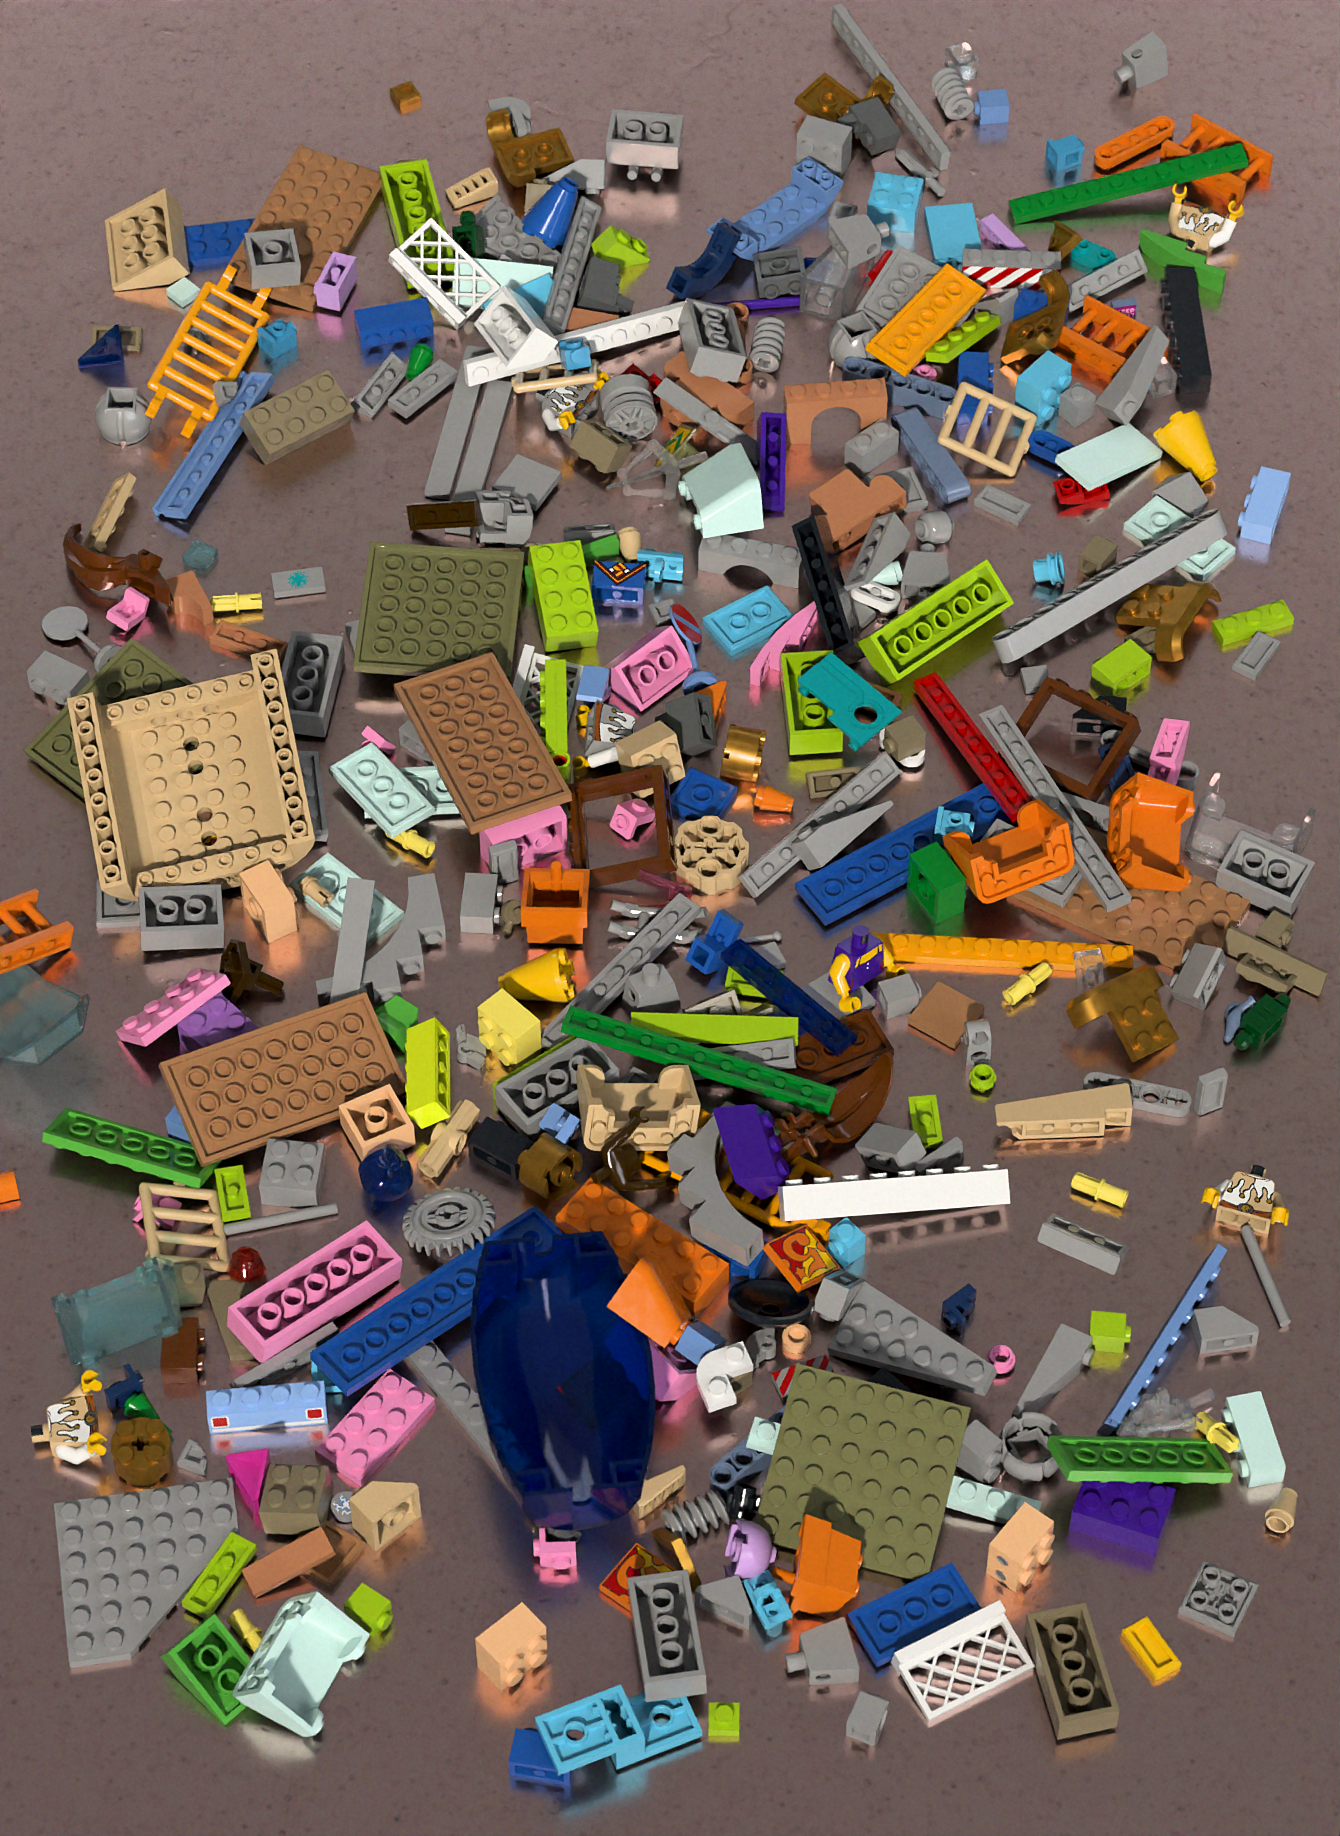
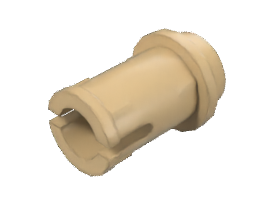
[299,875,334,908]

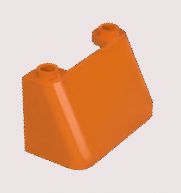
[1106,772,1195,892]
[942,799,1075,904]
[607,1251,692,1348]

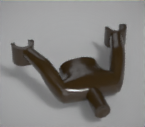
[591,1106,676,1191]

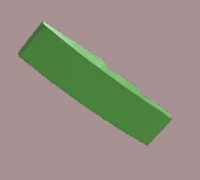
[1138,229,1227,294]

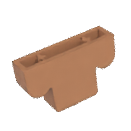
[660,351,754,436]
[809,469,907,554]

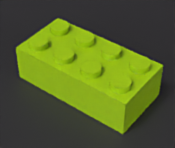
[527,540,599,652]
[780,650,843,755]

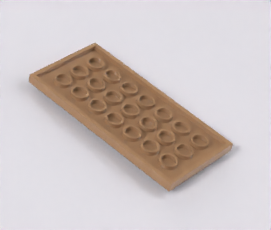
[222,145,382,312]
[394,652,572,835]
[1011,826,1251,972]
[158,992,407,1168]

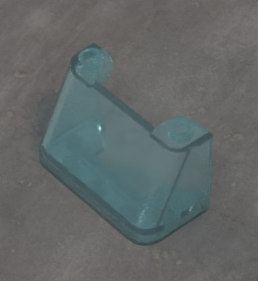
[51,1257,183,1368]

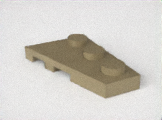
[205,1280,262,1361]

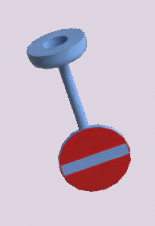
[669,604,718,695]

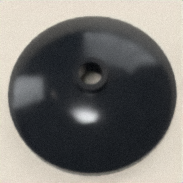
[728,1277,815,1329]

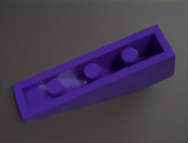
[756,412,786,512]

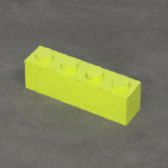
[405,1017,450,1129]

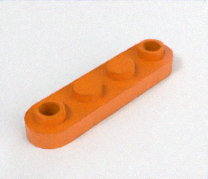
[1094,116,1175,168]

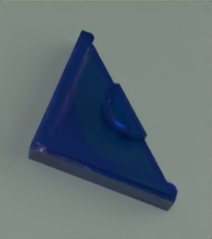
[78,324,124,368]

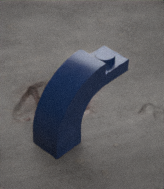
[666,223,741,301]

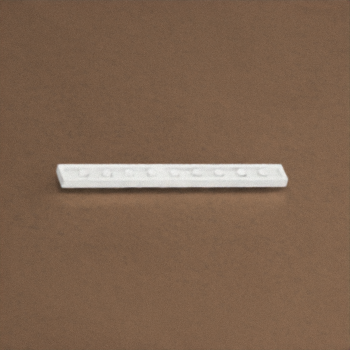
[463,301,685,387]

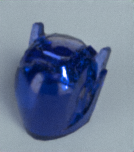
[358,1143,414,1211]

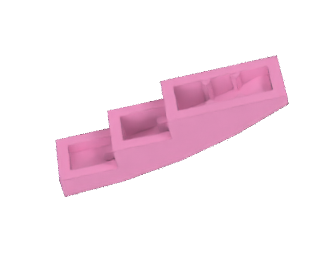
[750,601,819,687]
[1147,718,1190,785]

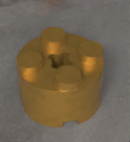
[720,724,767,782]
[518,1133,583,1201]
[110,1417,173,1487]

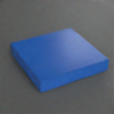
[670,767,738,821]

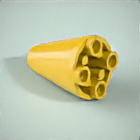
[1153,410,1218,481]
[498,948,577,1003]

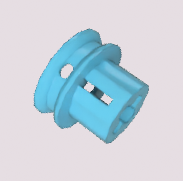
[1033,551,1065,585]

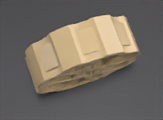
[674,816,749,895]

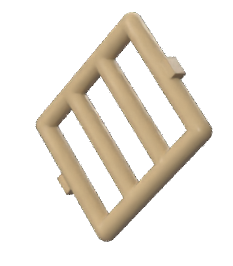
[511,360,601,393]
[937,382,1037,477]
[139,1182,231,1272]

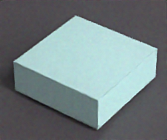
[166,277,201,307]

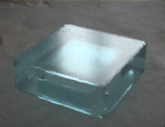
[182,540,218,571]

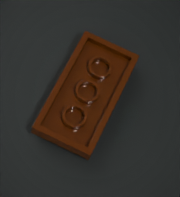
[779,1009,894,1084]

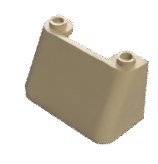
[576,1065,701,1151]

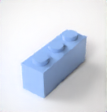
[1238,466,1291,545]

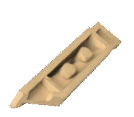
[995,1083,1133,1139]

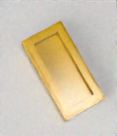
[1121,1616,1181,1682]

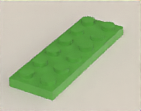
[42,1107,221,1188]
[1046,1436,1233,1484]

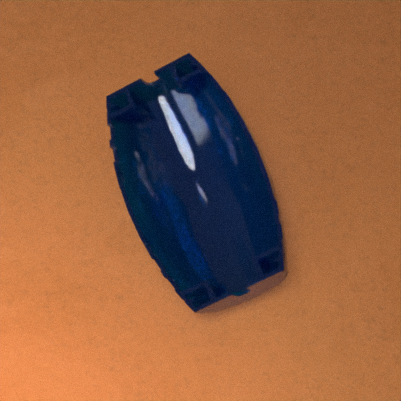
[471,1231,655,1530]

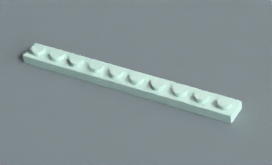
[746,1417,1042,1525]

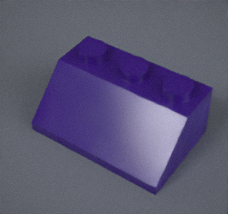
[713,1104,790,1200]

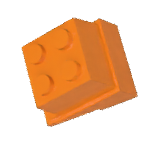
[521,861,590,944]
[772,1514,863,1619]

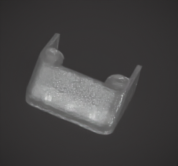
[1185,772,1316,869]

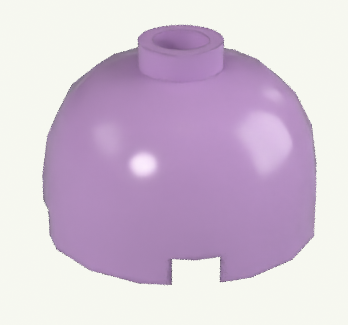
[724,1519,776,1581]

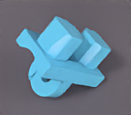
[637,548,684,582]
[741,1570,793,1630]

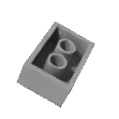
[606,109,684,169]
[138,884,224,951]

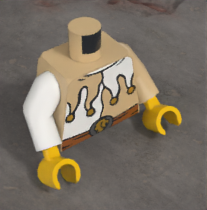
[1168,184,1244,254]
[1200,1165,1289,1235]
[31,1370,107,1464]

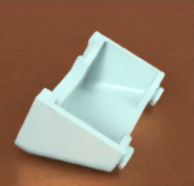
[678,443,764,538]
[233,1591,370,1737]

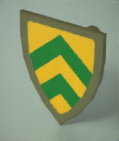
[652,424,703,473]

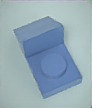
[576,665,611,703]
[539,1103,581,1145]

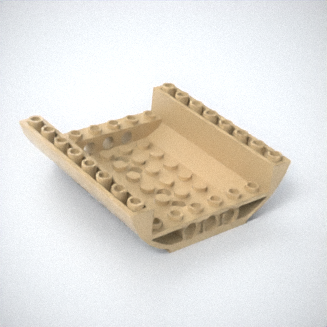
[67,649,315,901]

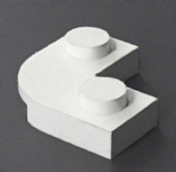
[696,1341,753,1413]

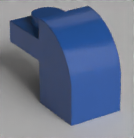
[685,909,744,975]

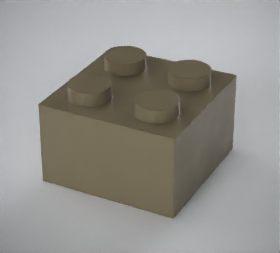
[259,1464,334,1535]

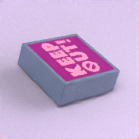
[1111,298,1137,320]

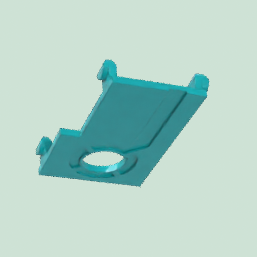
[797,652,902,752]

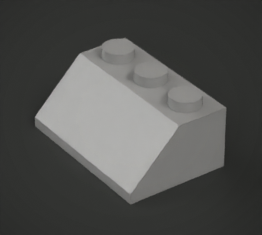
[1215,830,1315,918]

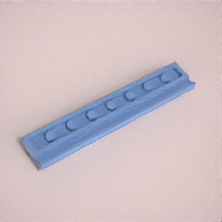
[152,371,275,519]
[1097,1244,1227,1437]

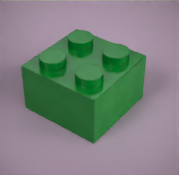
[907,841,966,925]

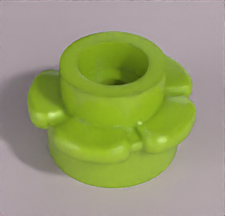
[969,1064,997,1090]

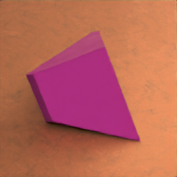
[225,1448,271,1516]

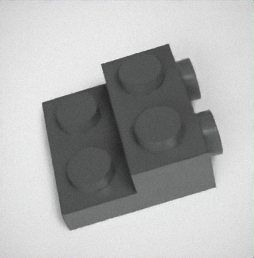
[753,246,808,299]

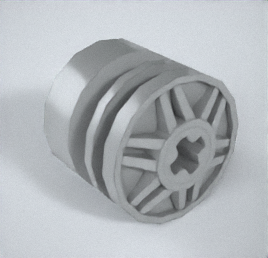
[599,374,657,441]

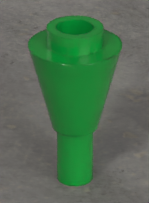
[124,1393,173,1437]

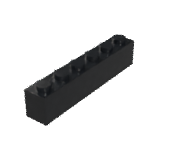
[1159,267,1212,393]
[791,515,866,666]

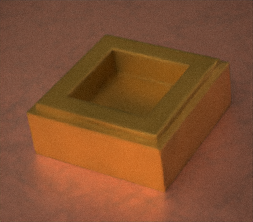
[389,81,422,109]

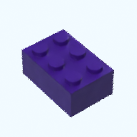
[1070,1481,1176,1556]

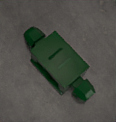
[452,211,485,259]
[1233,993,1291,1050]

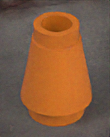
[753,784,794,812]

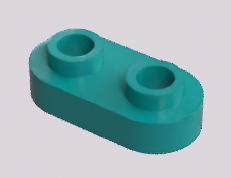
[1070,239,1117,270]

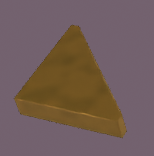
[1048,220,1083,260]
[651,1527,702,1591]

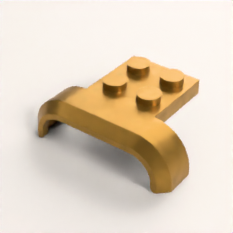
[794,72,894,139]
[486,108,575,187]
[1000,270,1069,364]
[1116,581,1222,662]
[1065,964,1179,1063]

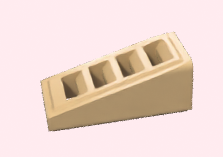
[445,167,499,209]
[629,1465,686,1519]

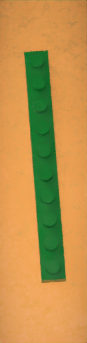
[1008,143,1248,224]
[561,1005,837,1116]

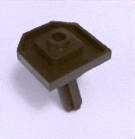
[219,939,284,1006]

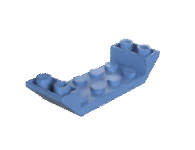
[706,157,843,261]

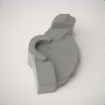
[454,1024,486,1071]
[745,1328,776,1370]

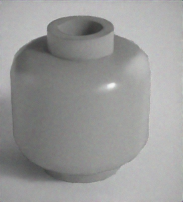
[915,510,954,545]

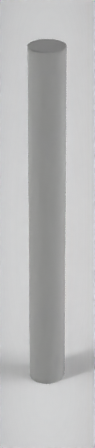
[223,1202,338,1236]
[1240,1225,1291,1326]

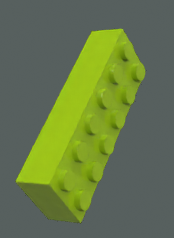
[379,159,455,289]
[857,559,1014,686]

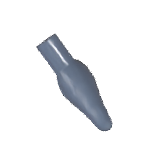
[1224,995,1258,1043]

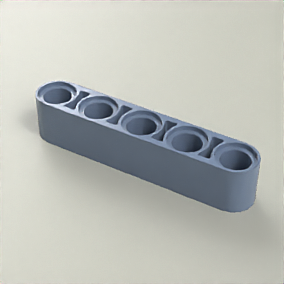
[842,356,957,420]
[891,407,971,504]
[709,1405,786,1500]

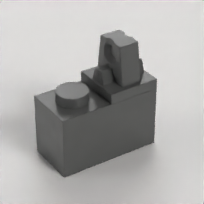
[836,97,901,155]
[576,256,634,316]
[655,692,718,756]

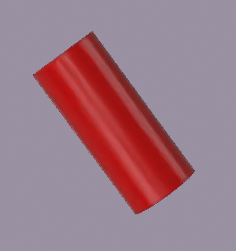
[868,250,893,282]

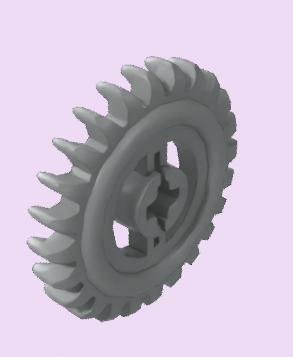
[402,1186,496,1258]

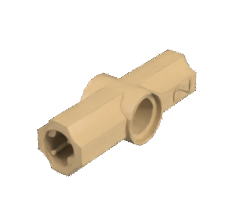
[417,1099,480,1178]

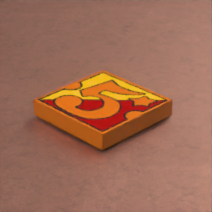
[763,1224,841,1293]
[599,1543,677,1612]

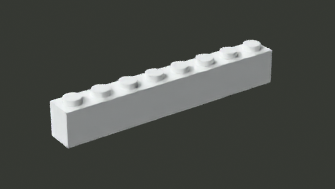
[778,1164,1010,1221]

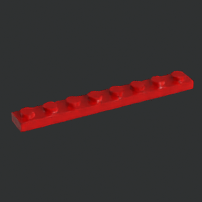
[913,672,1033,822]

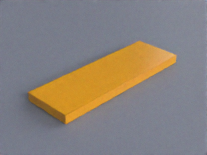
[865,264,987,377]

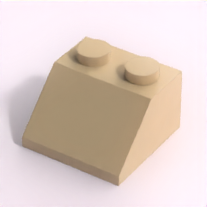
[349,1481,421,1552]

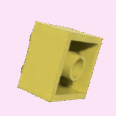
[477,988,542,1070]

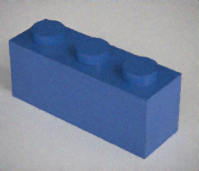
[354,297,434,348]
[957,352,994,425]

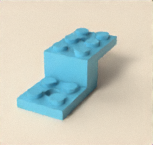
[535,1684,702,1775]

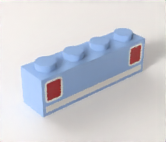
[206,1380,328,1434]

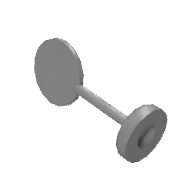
[42,606,123,673]

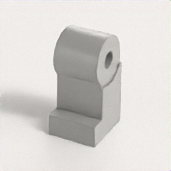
[960,1019,991,1066]

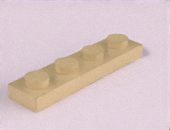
[82,472,137,554]

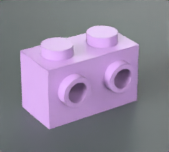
[314,251,358,311]

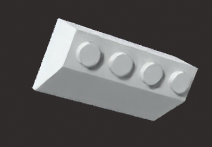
[474,285,559,370]

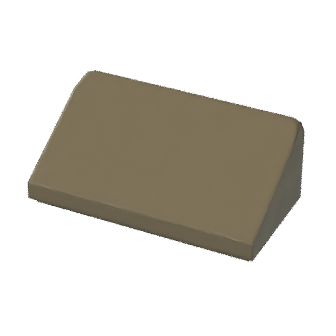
[91,325,143,352]
[805,766,860,799]

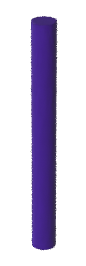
[712,296,801,310]

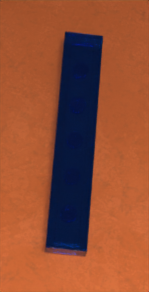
[721,938,857,1057]

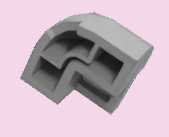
[475,490,533,548]

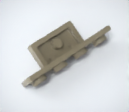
[1222,926,1328,996]
[682,988,775,1045]

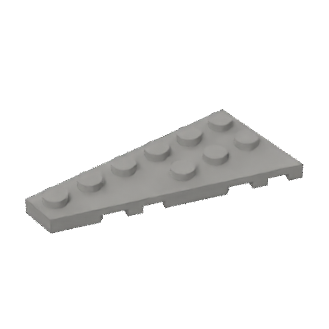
[827,1281,997,1396]

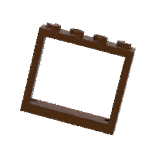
[998,676,1141,802]
[566,765,677,889]

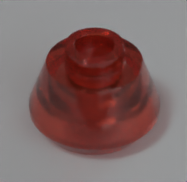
[227,1246,266,1283]

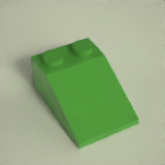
[160,1614,251,1725]

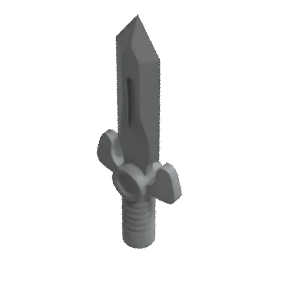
[896,148,946,196]

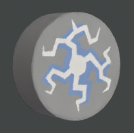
[331,1491,353,1523]

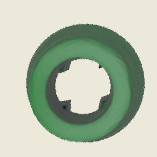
[405,344,434,381]

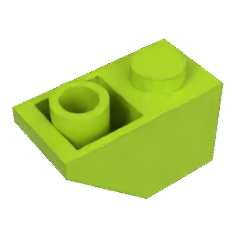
[591,225,651,268]

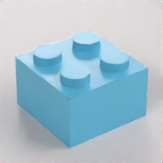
[867,172,924,233]
[1015,350,1072,427]

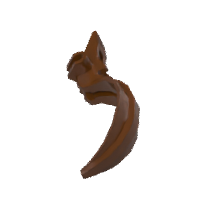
[63,523,171,606]
[774,1051,893,1164]

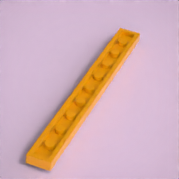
[870,932,1133,974]

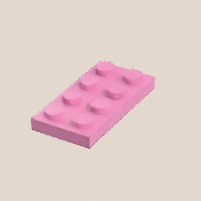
[116,968,231,1047]
[315,1369,435,1487]

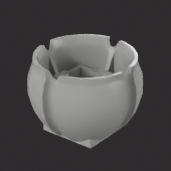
[828,311,881,368]
[95,387,152,445]
[999,1412,1062,1483]

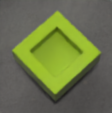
[708,1702,740,1736]

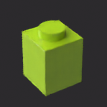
[1089,1310,1131,1354]
[344,1583,393,1637]

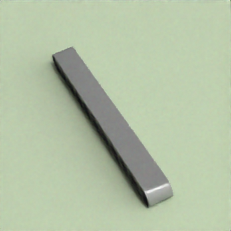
[992,508,1228,663]

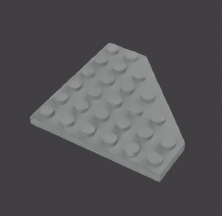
[54,1477,239,1668]

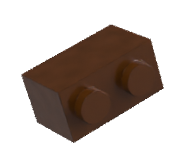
[160,1317,205,1383]

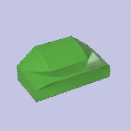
[374,995,419,1055]

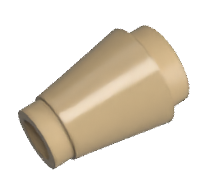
[617,527,641,564]
[1265,1488,1298,1533]

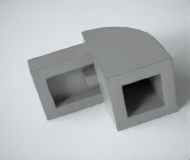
[488,97,531,138]

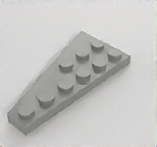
[466,194,584,302]

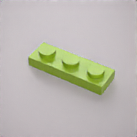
[1212,599,1294,646]
[181,1531,257,1619]

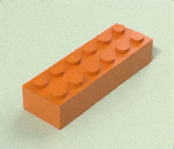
[556,1177,729,1319]

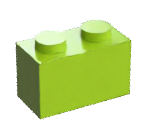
[1090,639,1152,696]

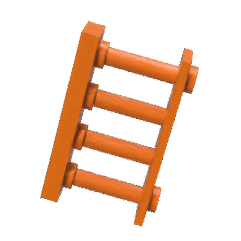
[1160,113,1274,204]
[1055,295,1170,378]
[0,888,74,975]

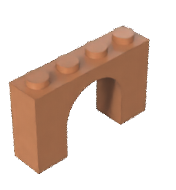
[783,378,888,445]

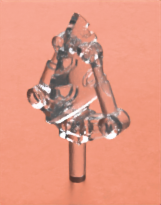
[606,439,709,502]
[1116,1387,1215,1438]

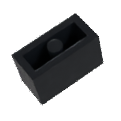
[468,1116,534,1181]

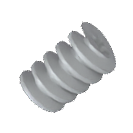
[931,67,974,120]
[749,317,786,372]
[661,1490,729,1542]

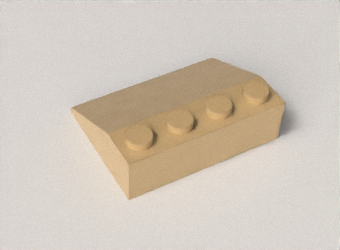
[105,188,190,291]

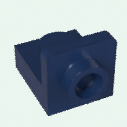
[941,1283,977,1335]
[104,1363,145,1414]

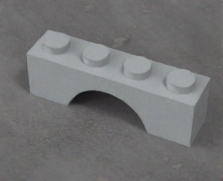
[698,535,804,588]

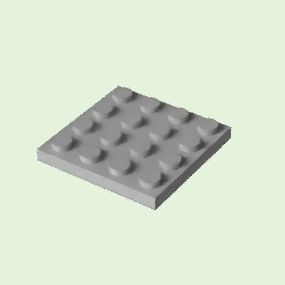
[854,244,976,339]

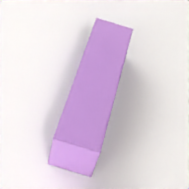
[980,214,1029,251]

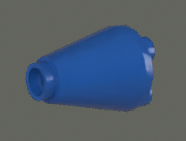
[522,177,579,249]

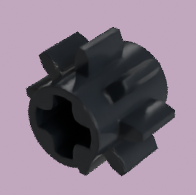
[724,1483,761,1519]

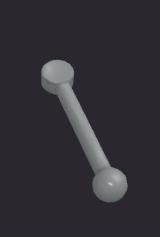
[736,931,782,943]

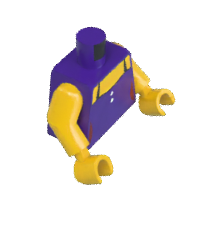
[828,925,908,1013]

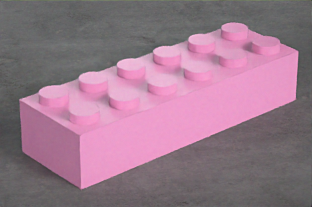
[227,1220,403,1364]

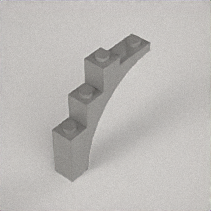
[315,873,446,1006]
[667,1101,764,1267]

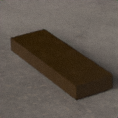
[406,499,483,530]

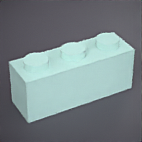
[1221,1391,1286,1488]

